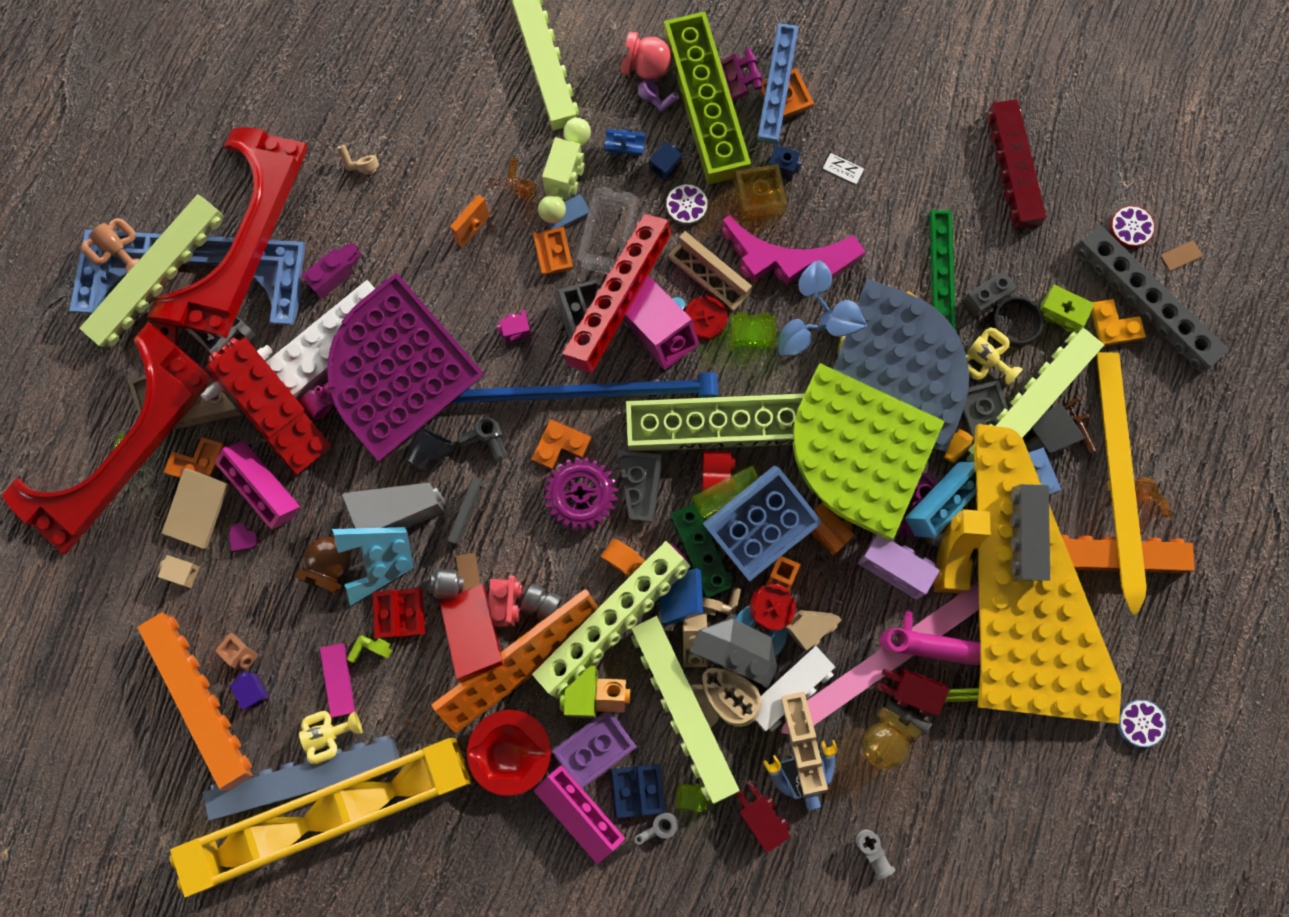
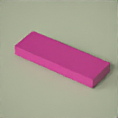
[320,643,356,718]

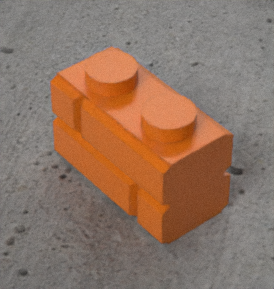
[810,502,855,556]

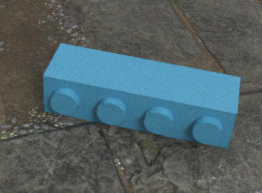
[905,462,976,537]

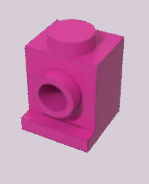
[496,309,532,343]

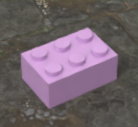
[857,535,940,600]

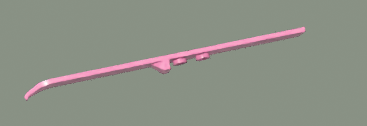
[781,581,979,734]

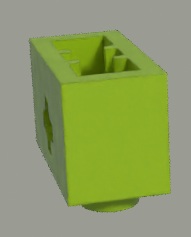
[1040,285,1095,333]

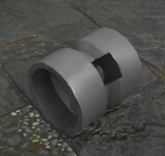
[520,584,562,621]

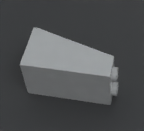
[342,483,445,529]

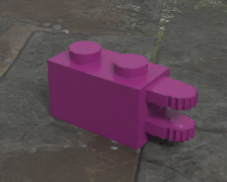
[301,243,361,300]

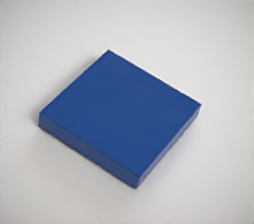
[660,568,703,626]

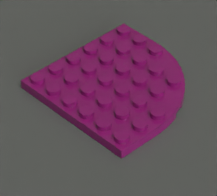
[327,272,485,462]

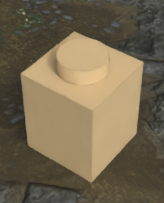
[158,555,200,588]

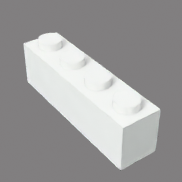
[745,646,835,732]

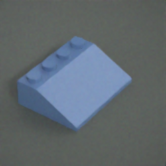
[703,465,823,581]

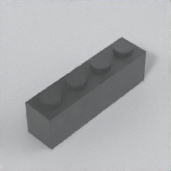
[1010,484,1050,582]

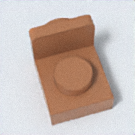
[215,632,258,673]

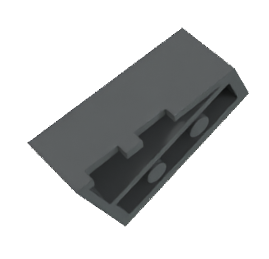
[556,279,600,341]

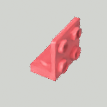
[489,576,522,628]

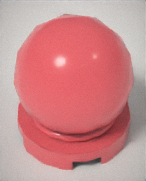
[621,32,672,80]

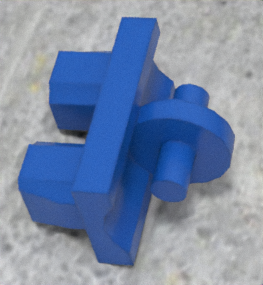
[604,128,645,156]

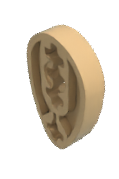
[702,668,762,727]

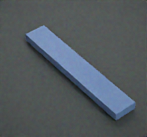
[757,23,799,145]

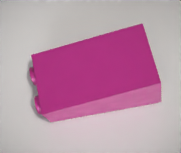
[623,275,700,370]

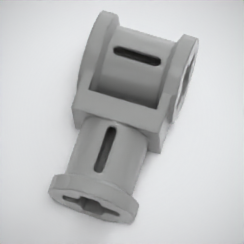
[856,829,896,880]

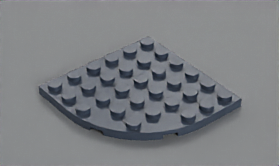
[833,279,969,452]

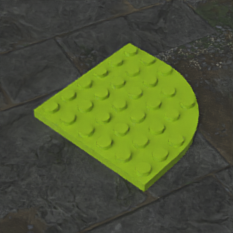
[793,363,945,541]

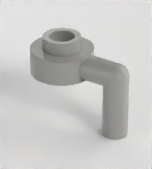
[634,813,679,845]

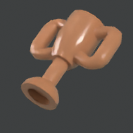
[80,218,140,274]

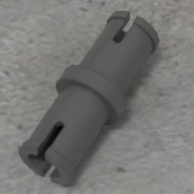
[883,698,932,736]

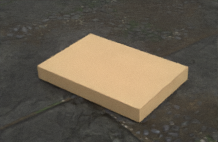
[162,468,229,549]

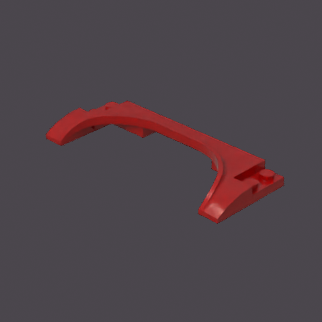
[147,127,309,339]
[2,322,213,554]

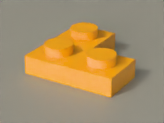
[1091,299,1146,346]

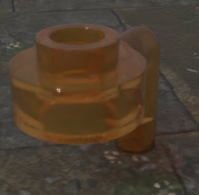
[506,157,537,199]
[1134,477,1172,517]

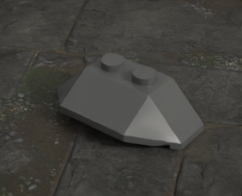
[689,618,777,689]

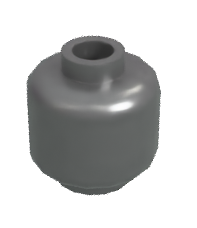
[429,569,464,599]

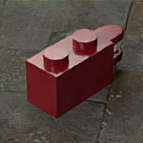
[876,667,950,716]
[736,780,791,853]

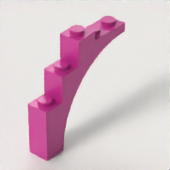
[721,215,866,285]

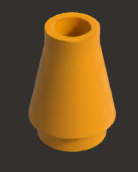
[943,429,974,464]

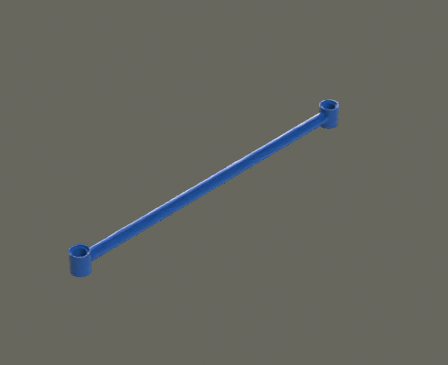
[452,372,718,403]

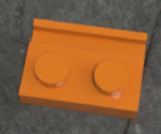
[533,226,573,276]

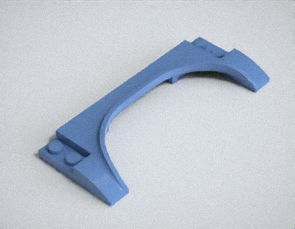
[69,230,305,325]

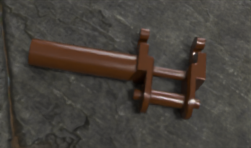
[1064,397,1097,454]

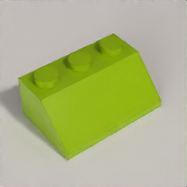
[560,666,598,718]

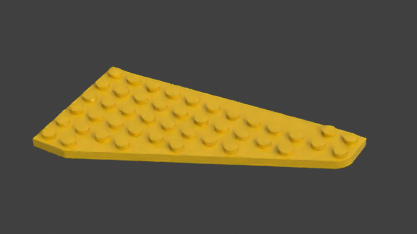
[974,424,1121,724]

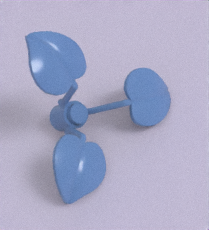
[778,260,867,357]

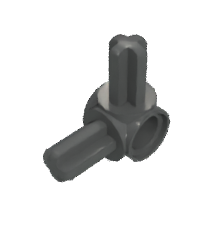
[457,417,507,461]

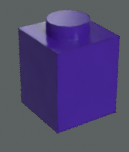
[229,672,270,711]

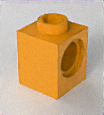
[596,679,630,712]

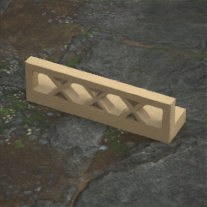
[667,231,752,312]

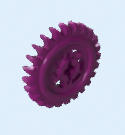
[543,457,618,532]

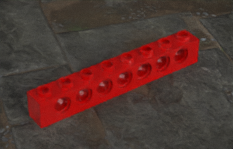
[562,214,672,374]

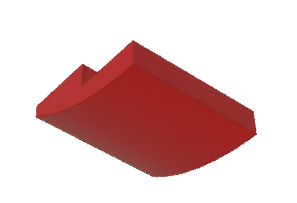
[373,588,425,639]

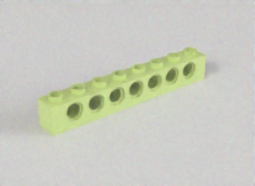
[532,541,690,699]

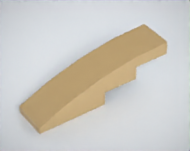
[781,692,828,797]

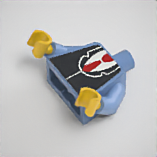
[763,740,838,811]

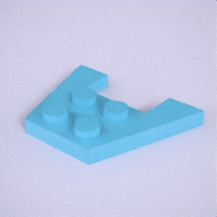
[332,527,414,606]

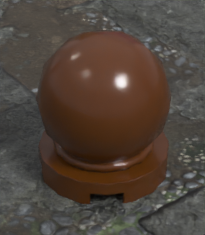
[294,536,352,595]

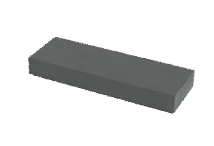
[447,477,484,547]

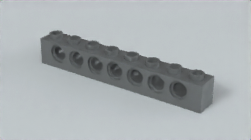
[1075,225,1229,373]

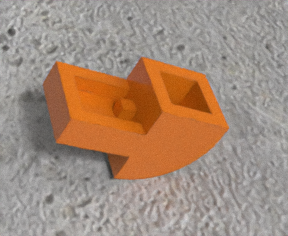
[600,538,646,578]
[766,556,801,590]

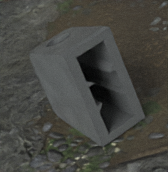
[1025,402,1085,454]

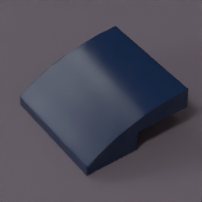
[610,764,665,818]

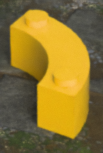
[933,509,991,594]

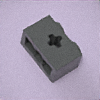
[962,270,1017,319]

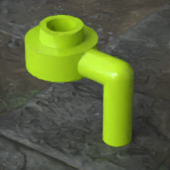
[347,636,393,663]

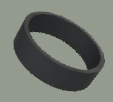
[991,297,1044,347]

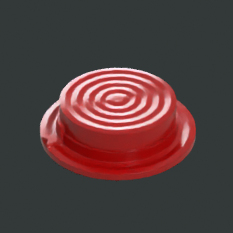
[467,710,551,796]

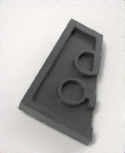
[617,450,663,523]

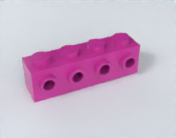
[215,440,300,530]
[534,765,625,865]

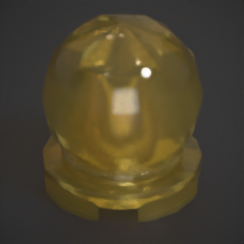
[862,707,922,770]

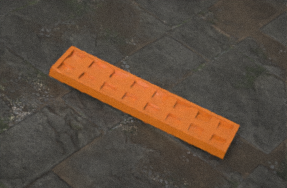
[431,589,599,734]

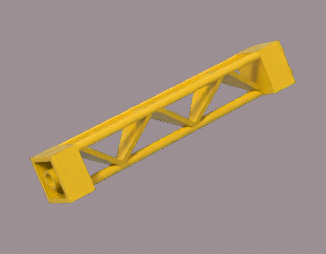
[170,738,473,897]

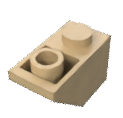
[785,610,842,650]
[683,613,707,667]

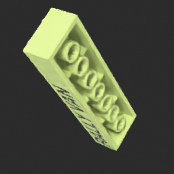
[626,394,804,452]

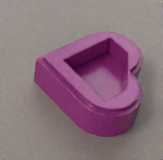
[229,524,259,552]

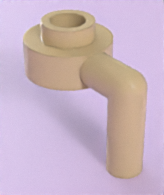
[337,145,379,175]
[702,587,741,616]

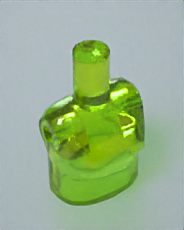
[676,784,722,812]

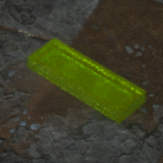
[692,466,758,517]

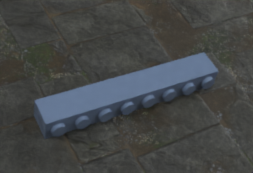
[203,736,400,821]

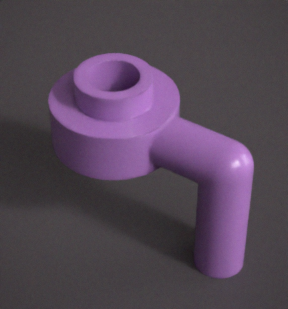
[638,79,679,112]

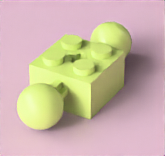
[538,118,591,223]

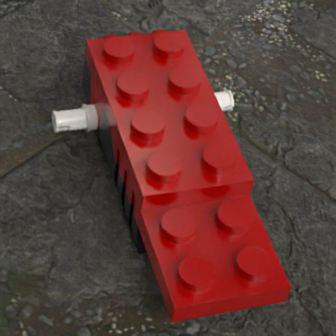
[201,337,332,475]

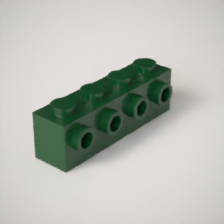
[670,503,734,599]

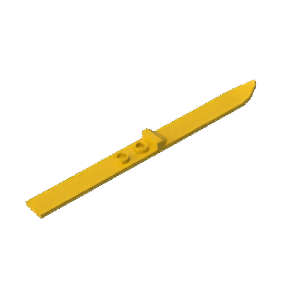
[1096,352,1147,615]

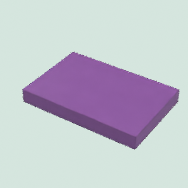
[551,712,636,788]

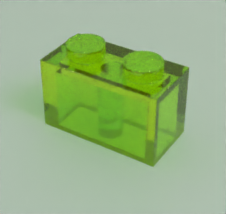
[730,312,776,347]

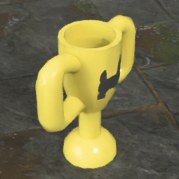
[966,328,1022,386]
[299,711,363,764]

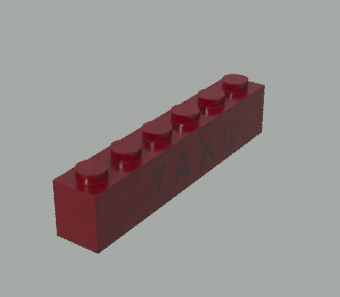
[986,99,1047,230]

